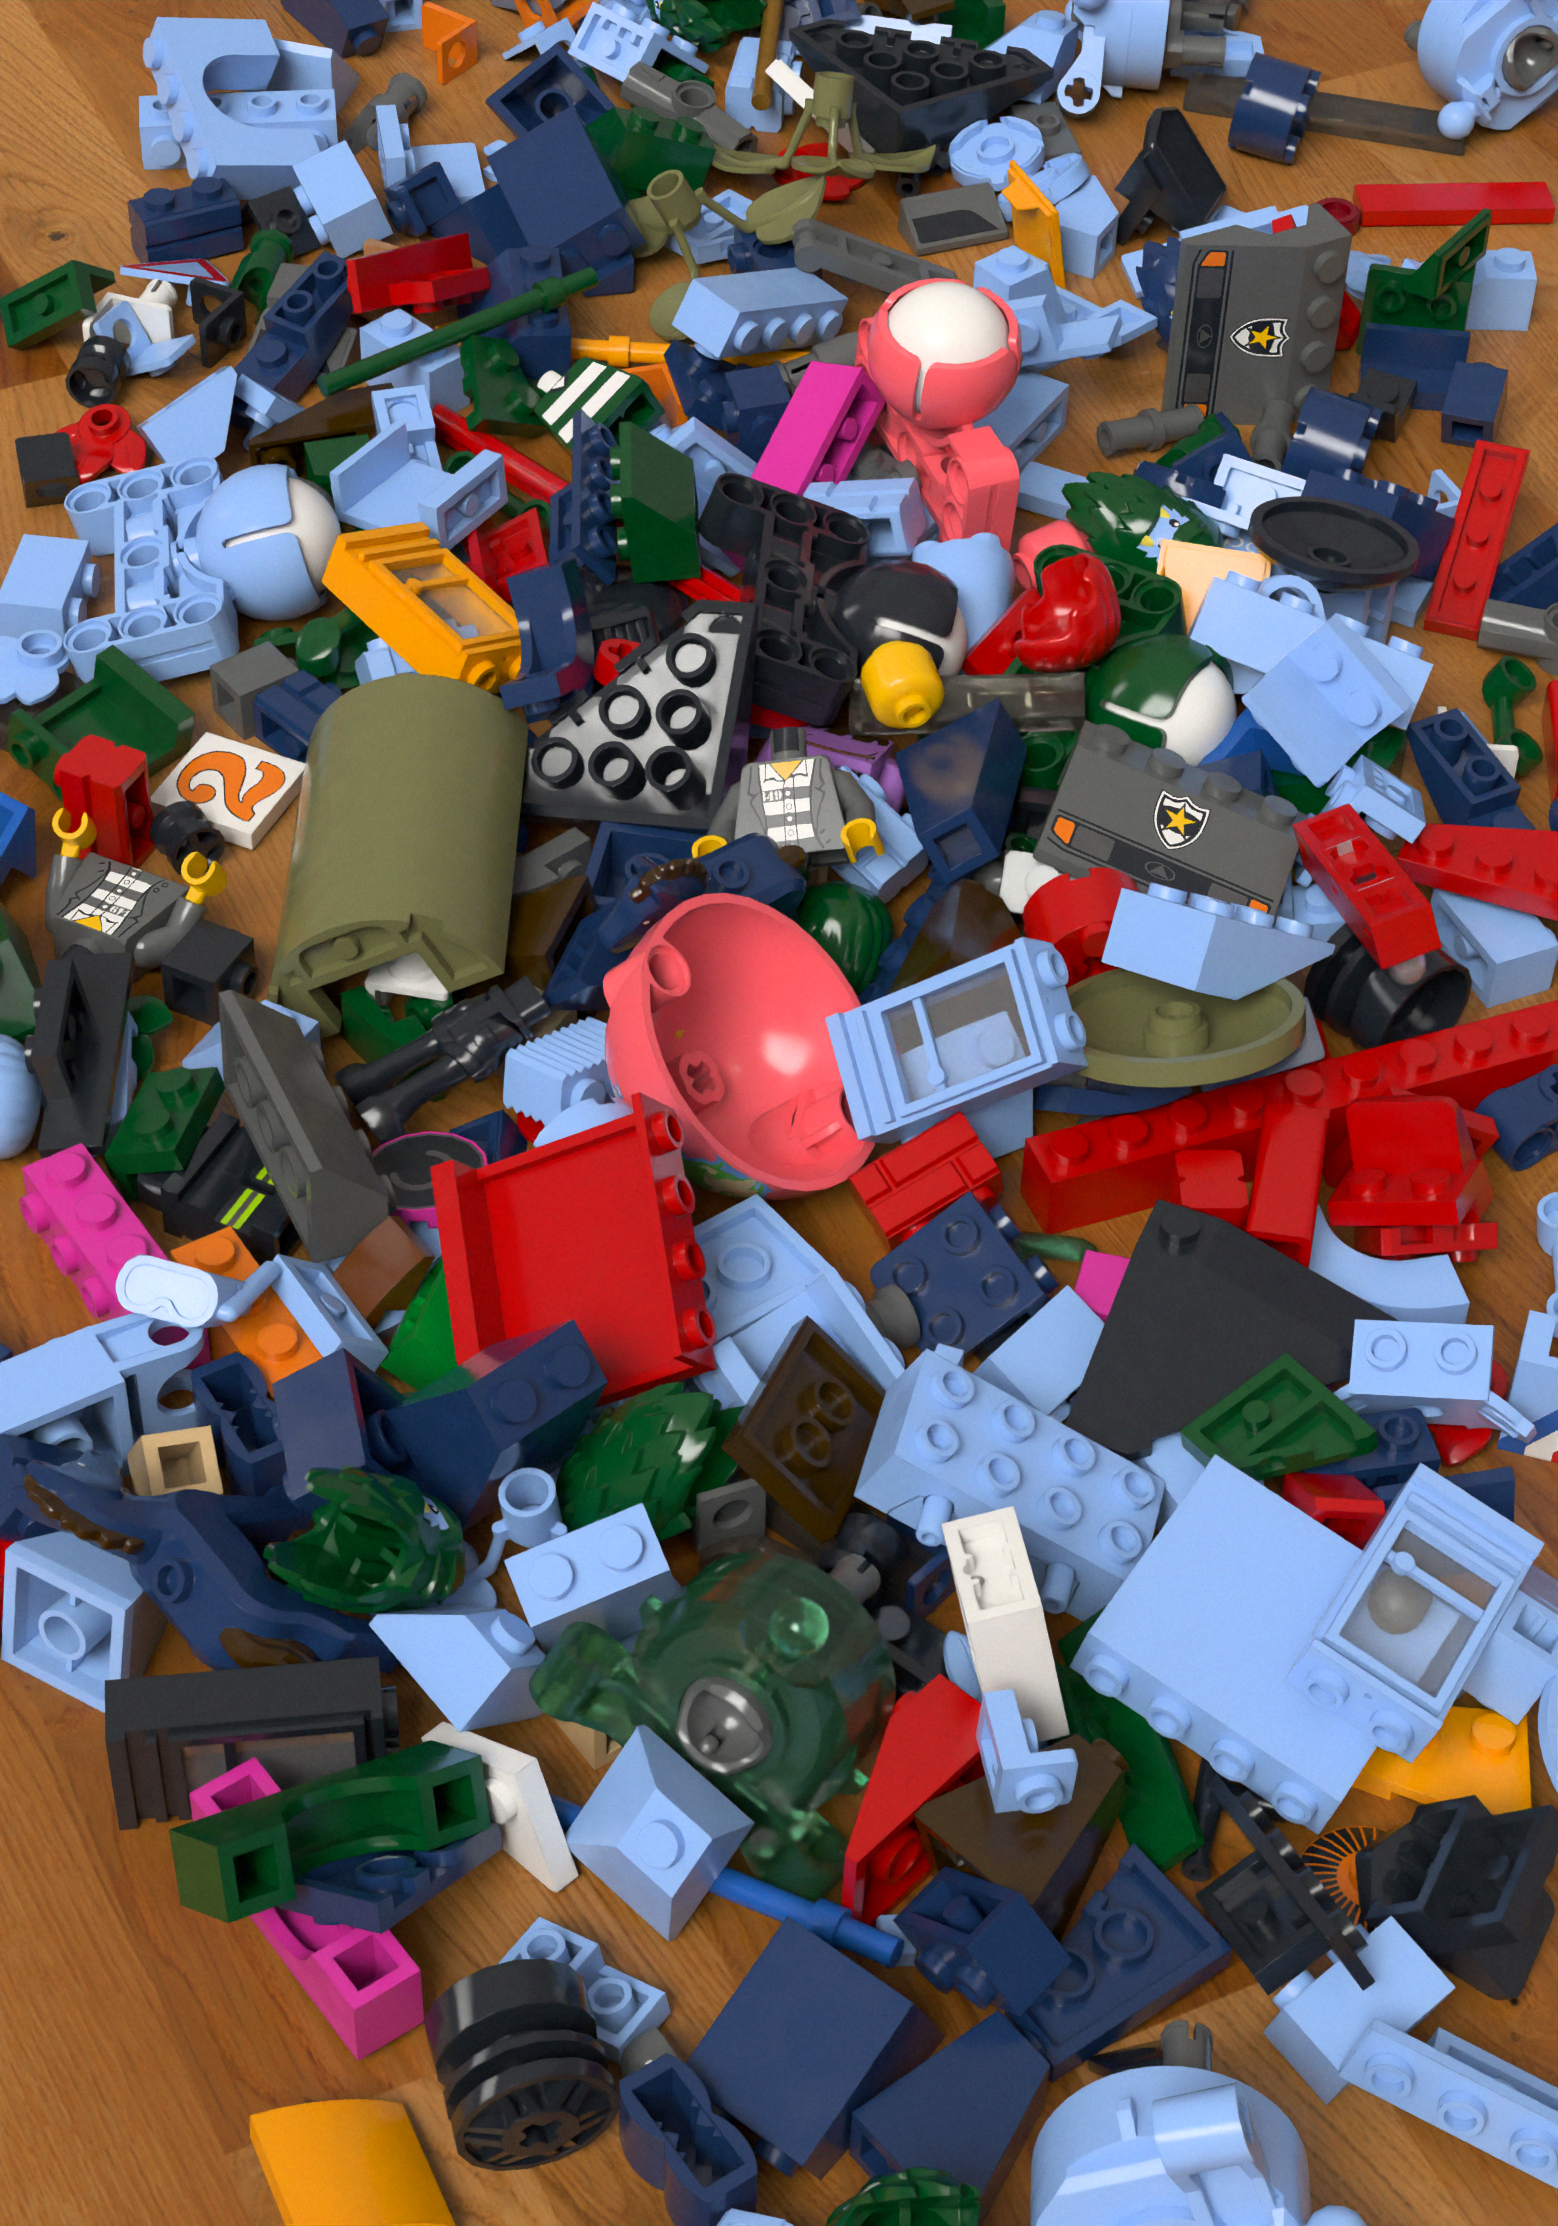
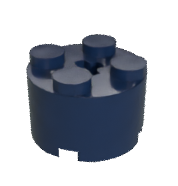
[1228,52,1322,165]
[1281,386,1383,480]

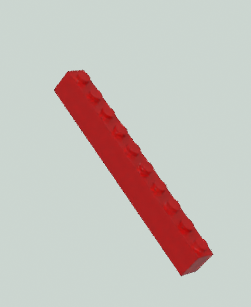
[1020,1000,1558,1237]

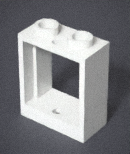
[941,1506,1070,1742]

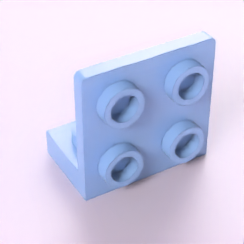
[567,2,710,83]
[376,104,485,205]
[1242,613,1413,788]
[1294,754,1426,888]

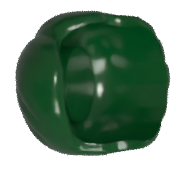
[797,881,895,996]

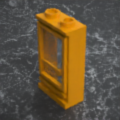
[321,522,521,694]

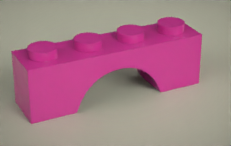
[189,1757,424,2061]

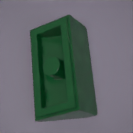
[1402,208,1492,301]

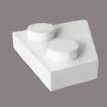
[421,1721,579,1893]

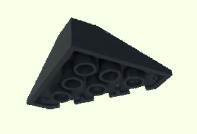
[789,19,1054,153]
[519,599,759,835]
[1065,1199,1399,1462]

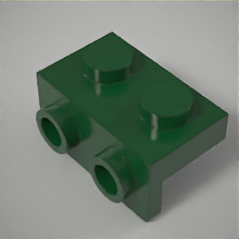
[104,1067,225,1202]

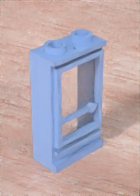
[825,937,1088,1144]
[1284,1463,1545,1764]

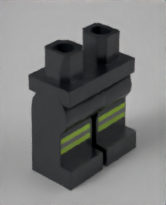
[136,1112,303,1266]

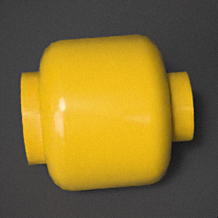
[860,641,945,729]

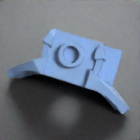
[1334,1319,1537,1444]

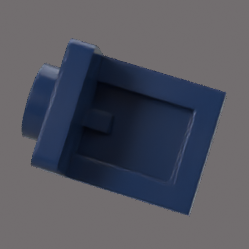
[383,162,461,237]

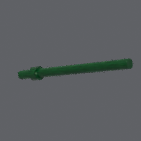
[317,267,599,398]

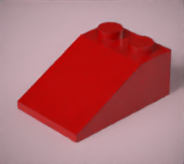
[841,1673,985,1927]

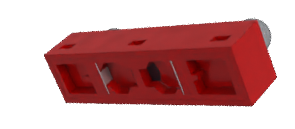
[1292,803,1442,985]

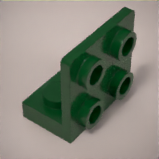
[1356,263,1477,355]

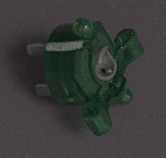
[529,1551,896,1903]

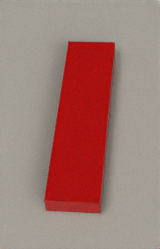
[1352,182,1556,227]
[1423,439,1530,641]

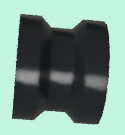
[149,801,225,875]

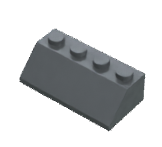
[218,990,397,1263]

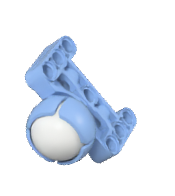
[62,455,342,686]

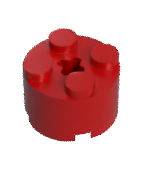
[1022,867,1139,989]

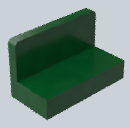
[0,260,116,351]

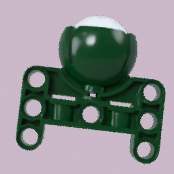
[915,544,1237,803]

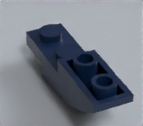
[229,251,353,432]
[1406,708,1537,916]

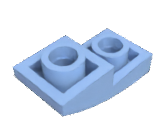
[498,1917,671,2065]

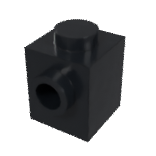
[160,918,260,1027]

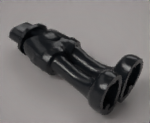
[334,975,552,1145]

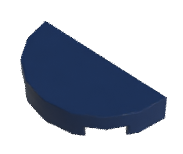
[1132,460,1227,509]

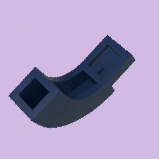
[499,558,594,724]

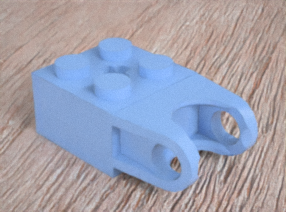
[0,1313,205,1478]

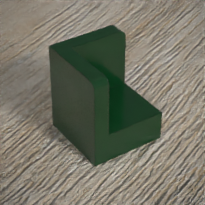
[935,0,1006,50]

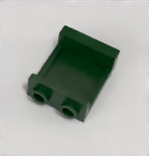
[7,645,195,802]

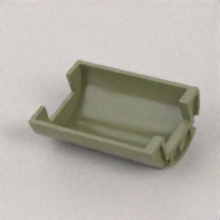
[268,673,529,1039]

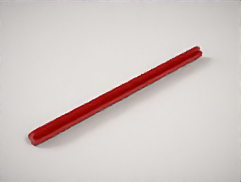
[431,404,741,602]

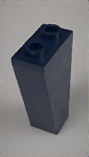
[895,697,1027,885]

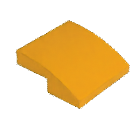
[250,2099,456,2226]

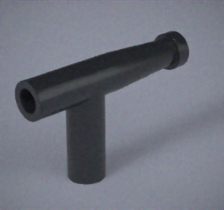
[1181,1756,1286,1882]

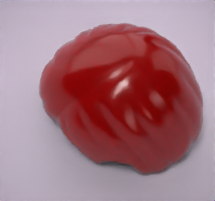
[1014,552,1121,674]

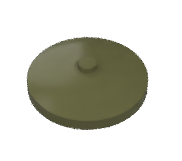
[1066,968,1306,1088]

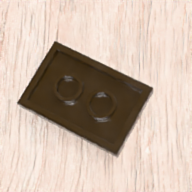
[721,1315,886,1545]

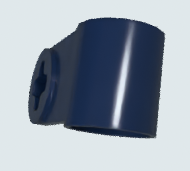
[1474,1064,1558,1171]

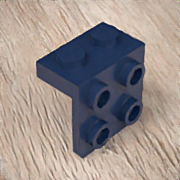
[870,1191,1060,1361]

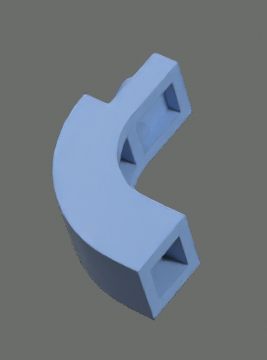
[1309,1203,1470,1324]

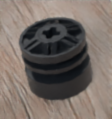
[1303,923,1472,1051]
[424,1959,619,2171]

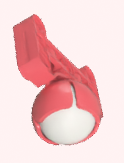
[854,278,1023,552]

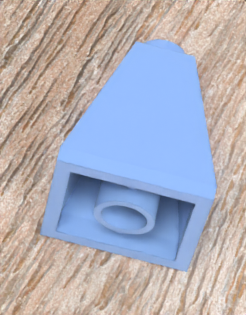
[1,1531,169,1713]

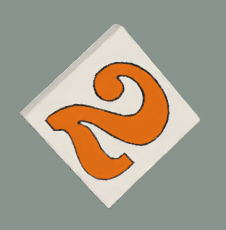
[151,732,305,850]

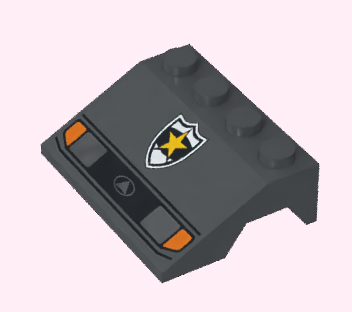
[1161,203,1352,425]
[1032,720,1306,916]

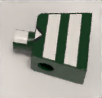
[534,357,665,458]

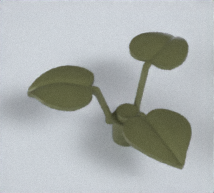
[711,71,936,179]
[629,169,827,342]

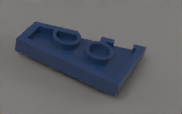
[279,1819,503,1934]
[1004,1843,1233,2083]

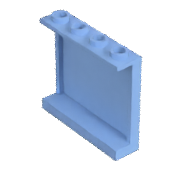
[1069,1454,1460,1835]

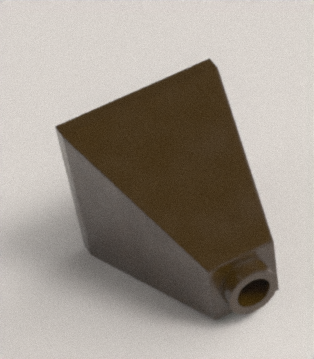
[452,875,598,1022]
[886,878,1025,1045]
[913,1734,1130,1943]

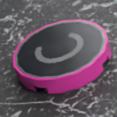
[372,1131,488,1229]

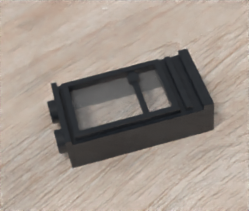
[105,1656,400,1830]

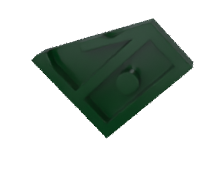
[1180,1352,1378,1481]

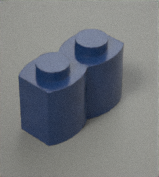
[191,1352,287,1497]
[619,2053,758,2226]

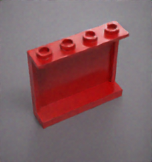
[430,1092,717,1409]

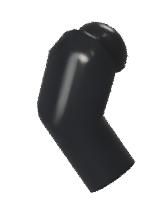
[896,143,951,198]

